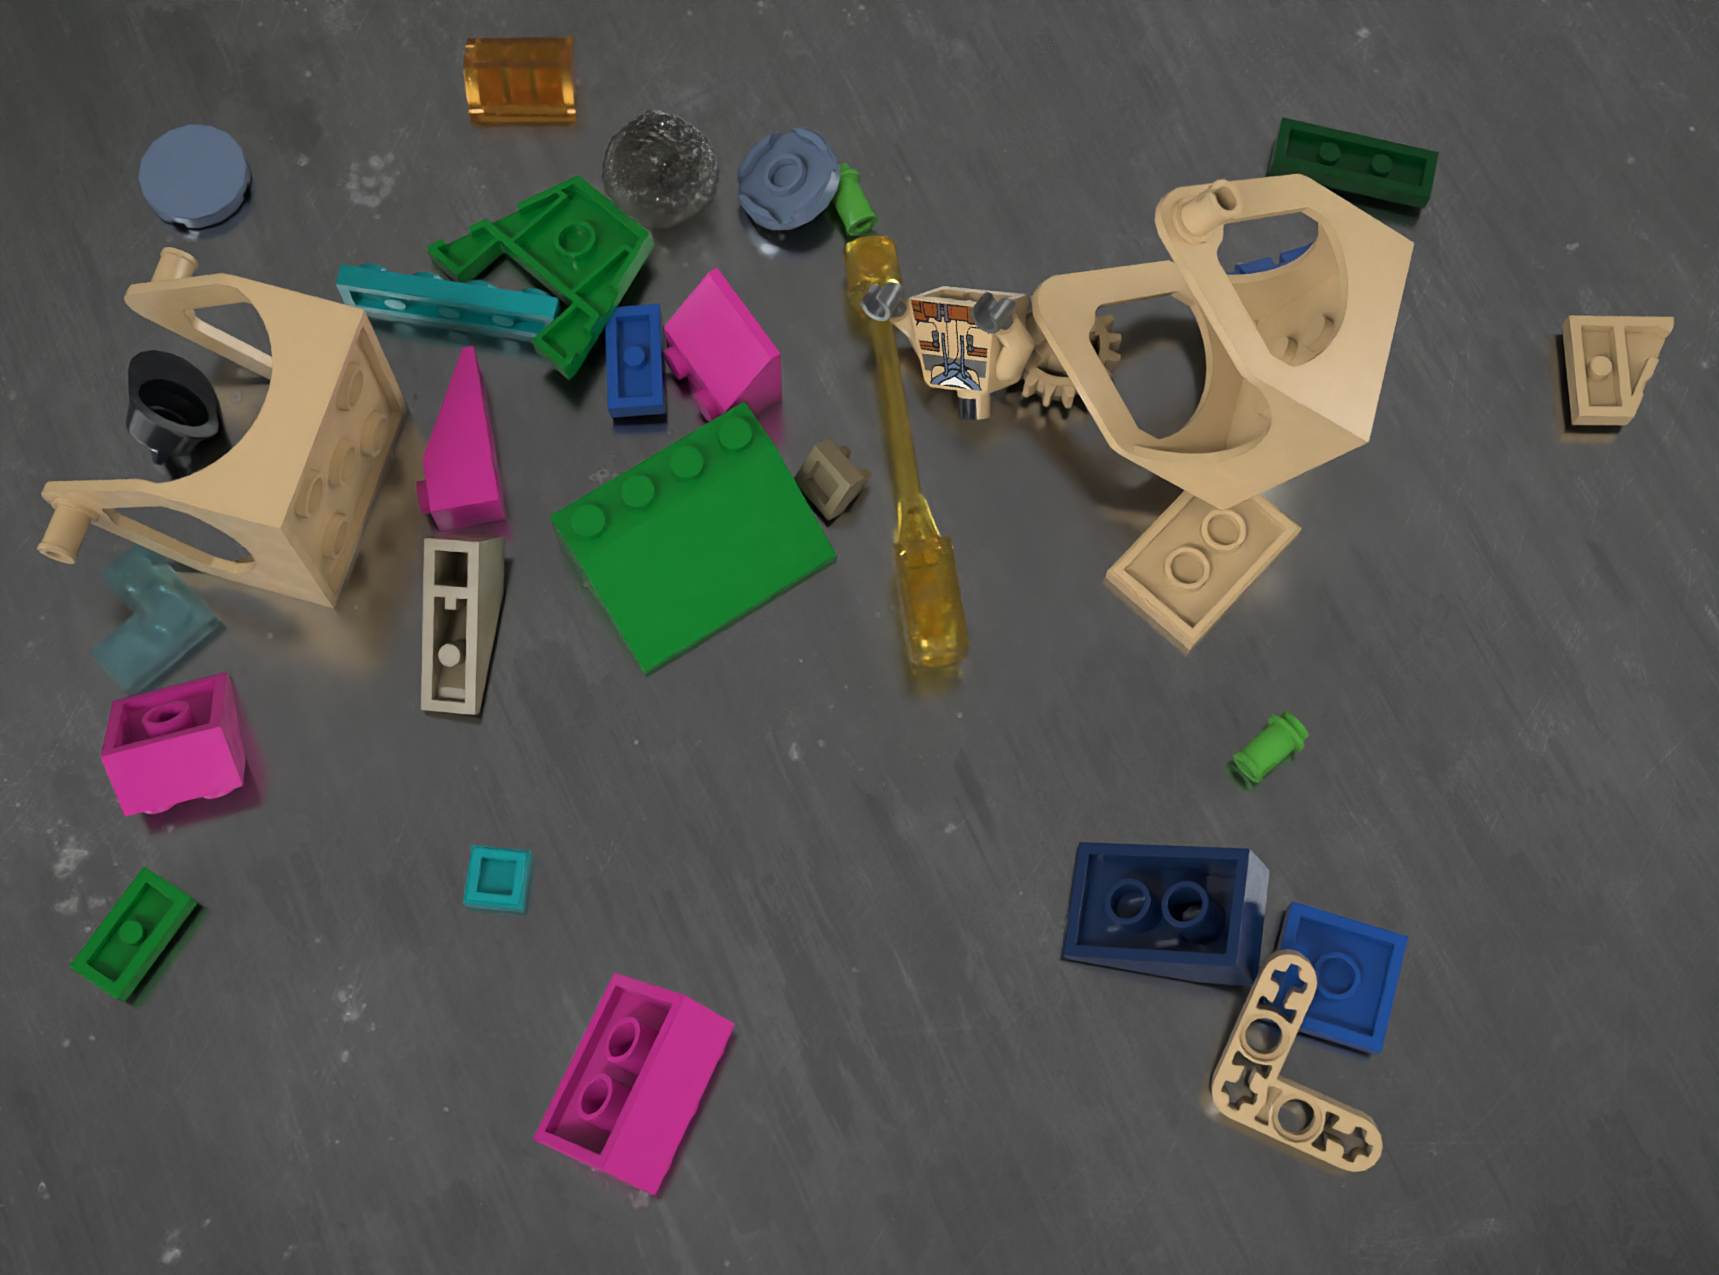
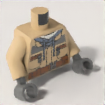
[861,282,1035,420]

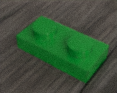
[69,866,198,1003]

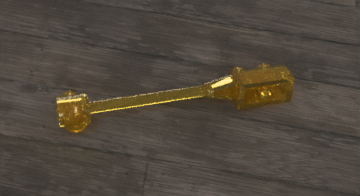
[842,235,970,670]

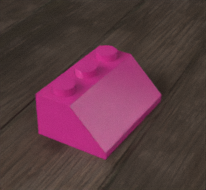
[533,972,735,1196]

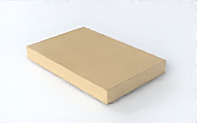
[1105,490,1302,650]

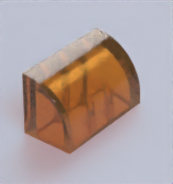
[463,37,577,122]

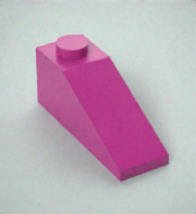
[416,346,506,532]

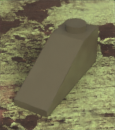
[421,532,505,715]

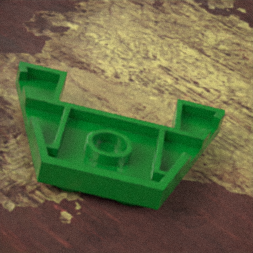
[426,175,655,380]

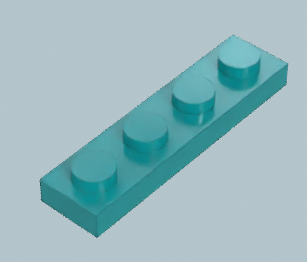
[336,263,562,337]

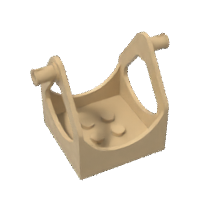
[1026,174,1414,511]
[37,247,408,608]

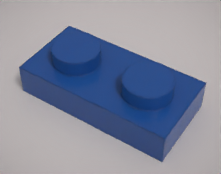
[605,304,666,418]

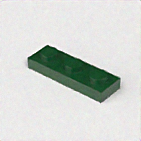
[1269,117,1439,209]

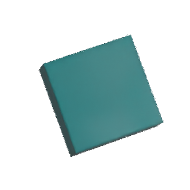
[463,845,533,913]

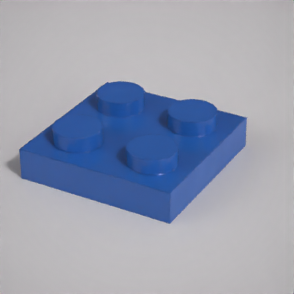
[1260,901,1409,1055]

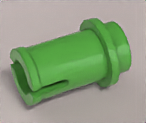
[832,163,879,236]
[1233,711,1309,783]

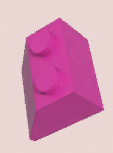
[662,268,782,422]
[100,672,246,817]

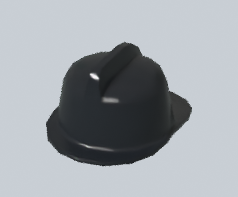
[125,350,219,466]

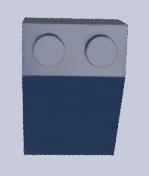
[1063,842,1270,986]

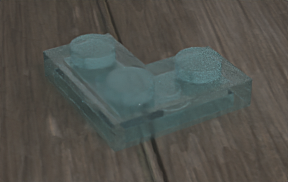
[89,544,222,696]

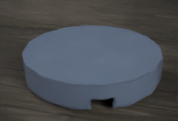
[138,124,251,228]
[736,127,841,230]

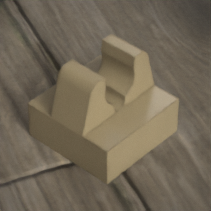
[794,438,871,520]

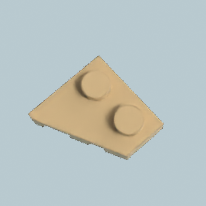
[1562,315,1674,426]

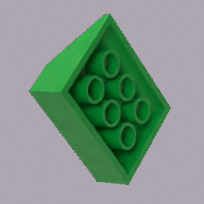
[549,401,837,675]

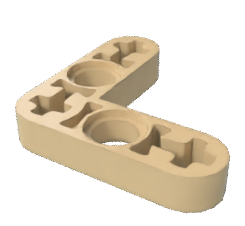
[1211,949,1383,1172]

